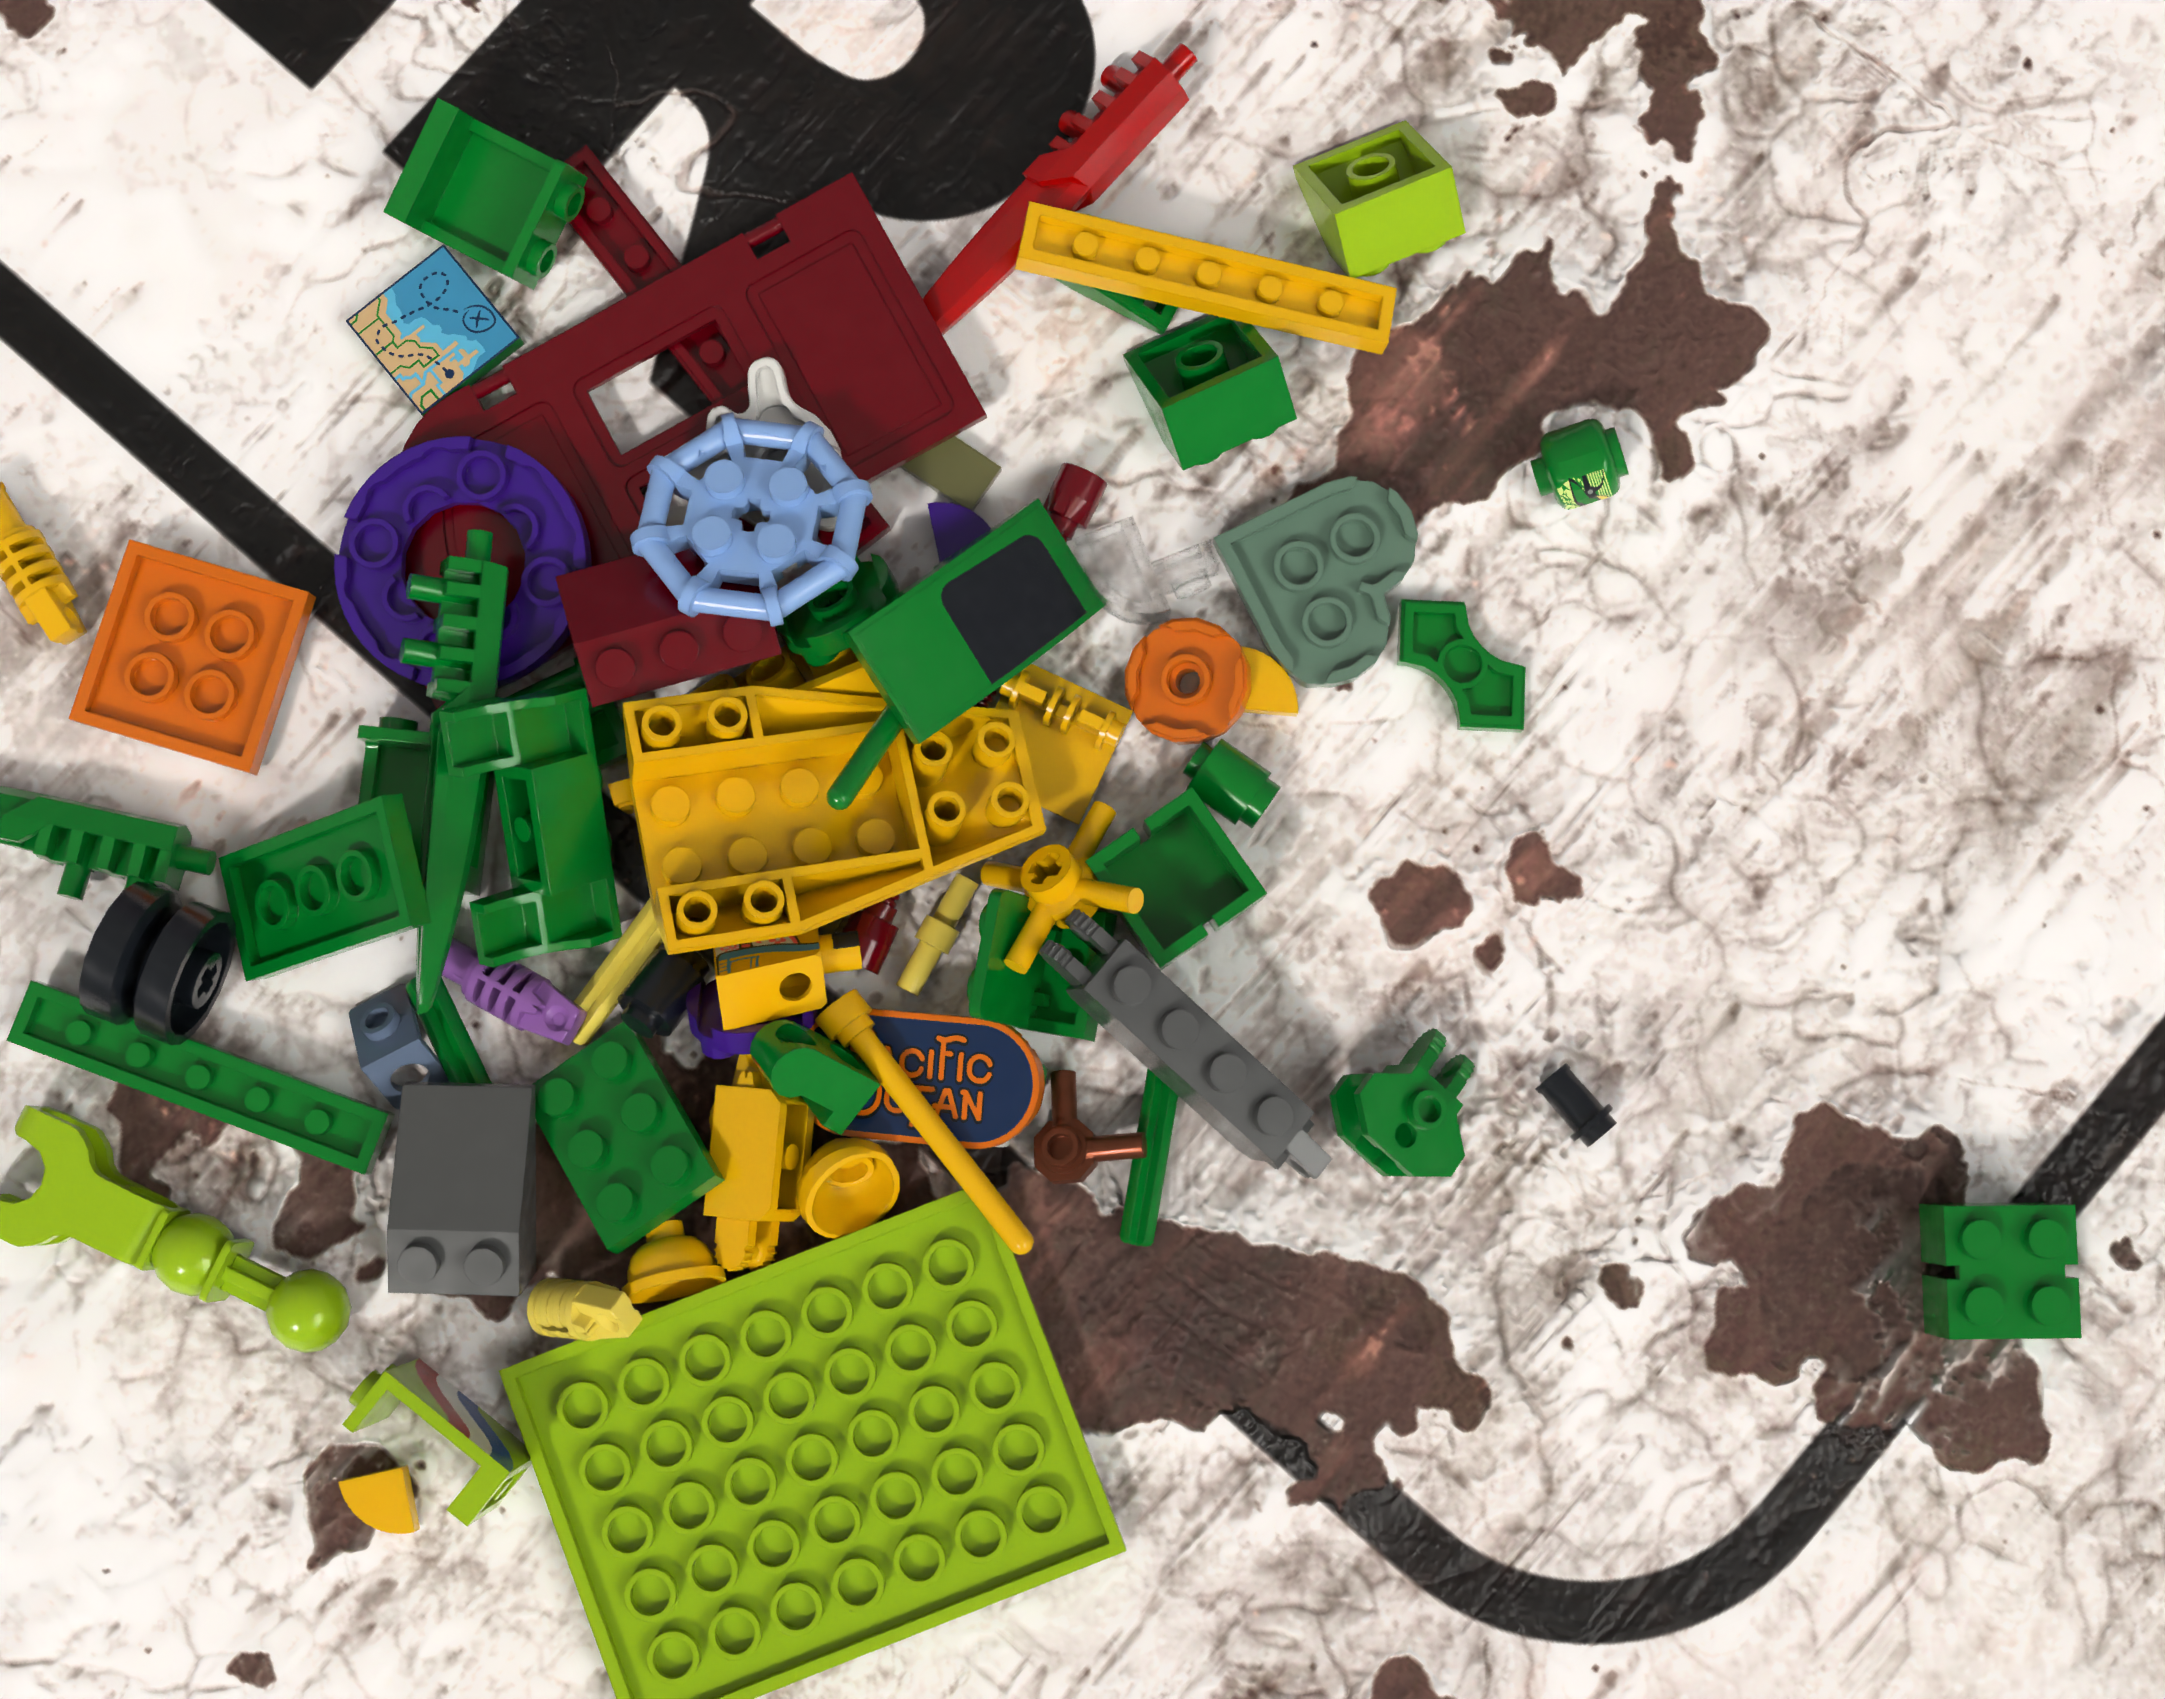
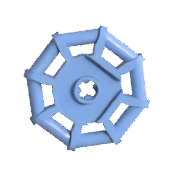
[630,412,873,627]

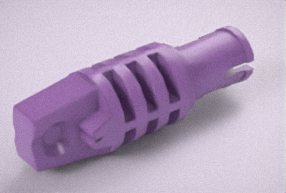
[442,937,587,1046]

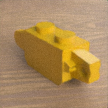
[703,1054,815,1271]

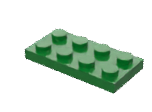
[218,794,432,982]

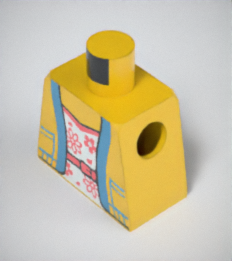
[713,928,862,1030]

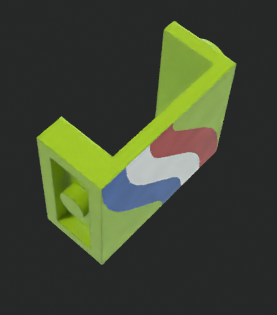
[342,1358,532,1527]

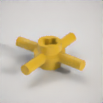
[981,801,1144,974]

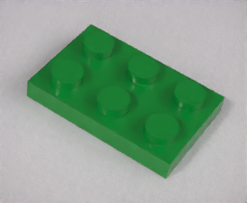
[531,1021,725,1254]

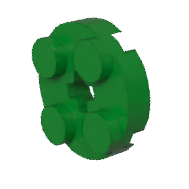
[775,553,899,667]

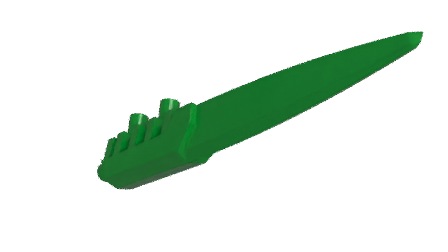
[399,529,509,1014]
[0,786,217,901]

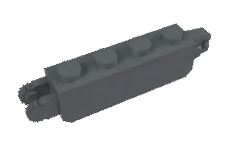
[1039,909,1332,1179]

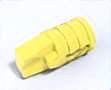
[527,1277,643,1341]

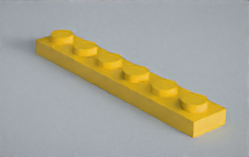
[1015,201,1397,355]

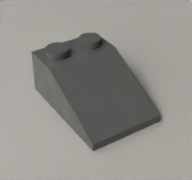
[387,1081,536,1296]

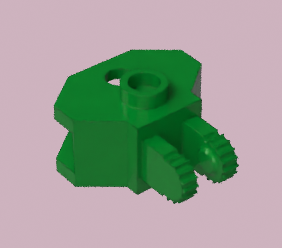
[1329,1028,1475,1177]

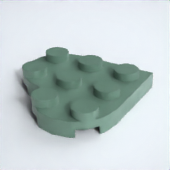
[1213,476,1418,688]

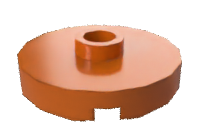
[1125,617,1251,745]

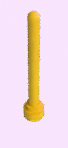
[815,989,1034,1255]

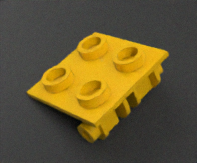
[995,664,1133,825]

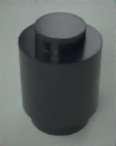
[618,947,710,1038]

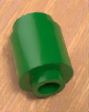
[1183,739,1281,828]

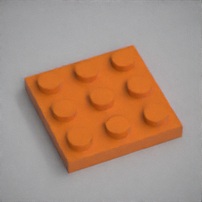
[69,539,316,776]

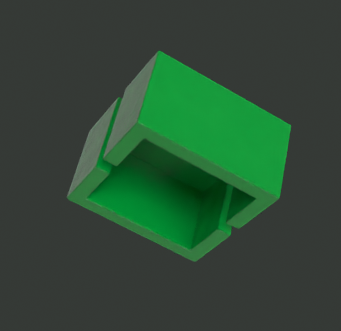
[1085,787,1267,971]
[1919,1202,2082,1340]

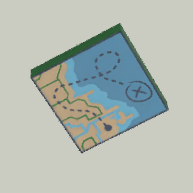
[346,244,524,416]

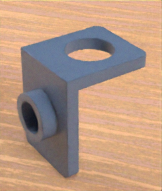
[349,984,449,1109]

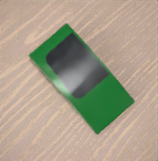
[842,498,1105,744]

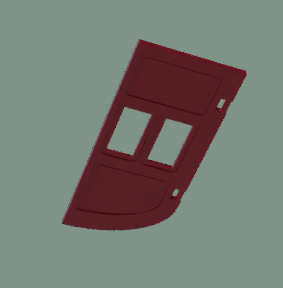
[402,172,988,709]

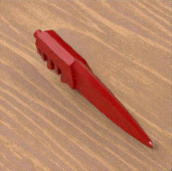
[923,43,1198,335]

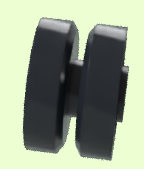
[79,881,236,1045]

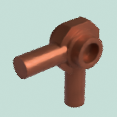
[1034,1070,1147,1184]

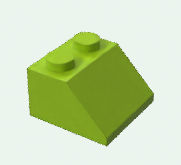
[1293,120,1466,278]

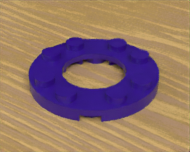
[334,436,592,687]

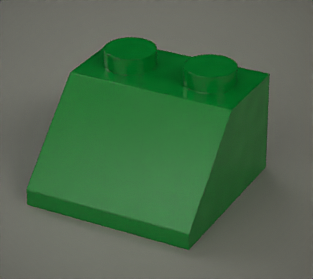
[1122,315,1297,471]

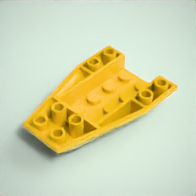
[622,685,1046,955]

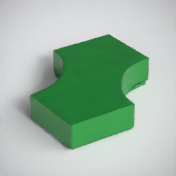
[1397,599,1526,733]

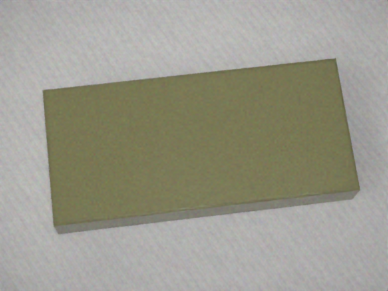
[900,436,1002,511]

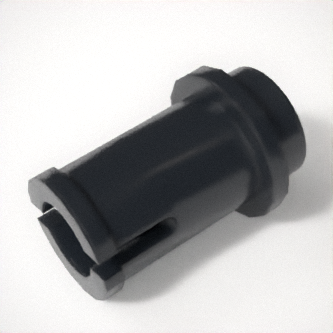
[1535,1063,1617,1148]

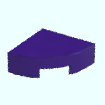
[927,502,991,563]

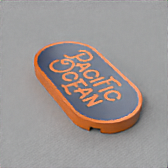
[810,1008,1045,1149]

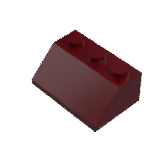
[555,528,782,707]

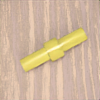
[896,873,979,997]

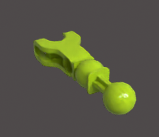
[0,1105,352,1353]

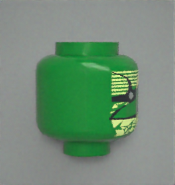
[1530,419,1629,510]

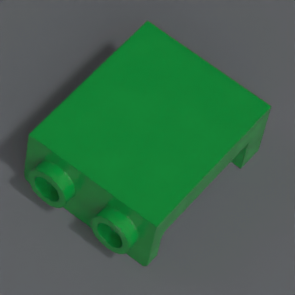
[383,98,588,290]
[357,717,495,896]

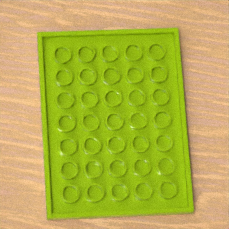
[499,1189,1127,1699]

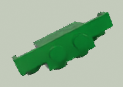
[439,685,622,968]

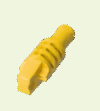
[0,481,87,645]

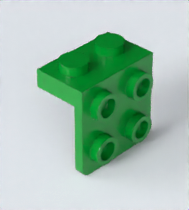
[967,888,1117,1042]

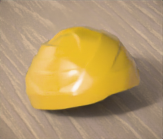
[796,1136,900,1239]

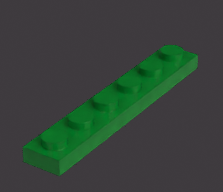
[6,980,395,1175]

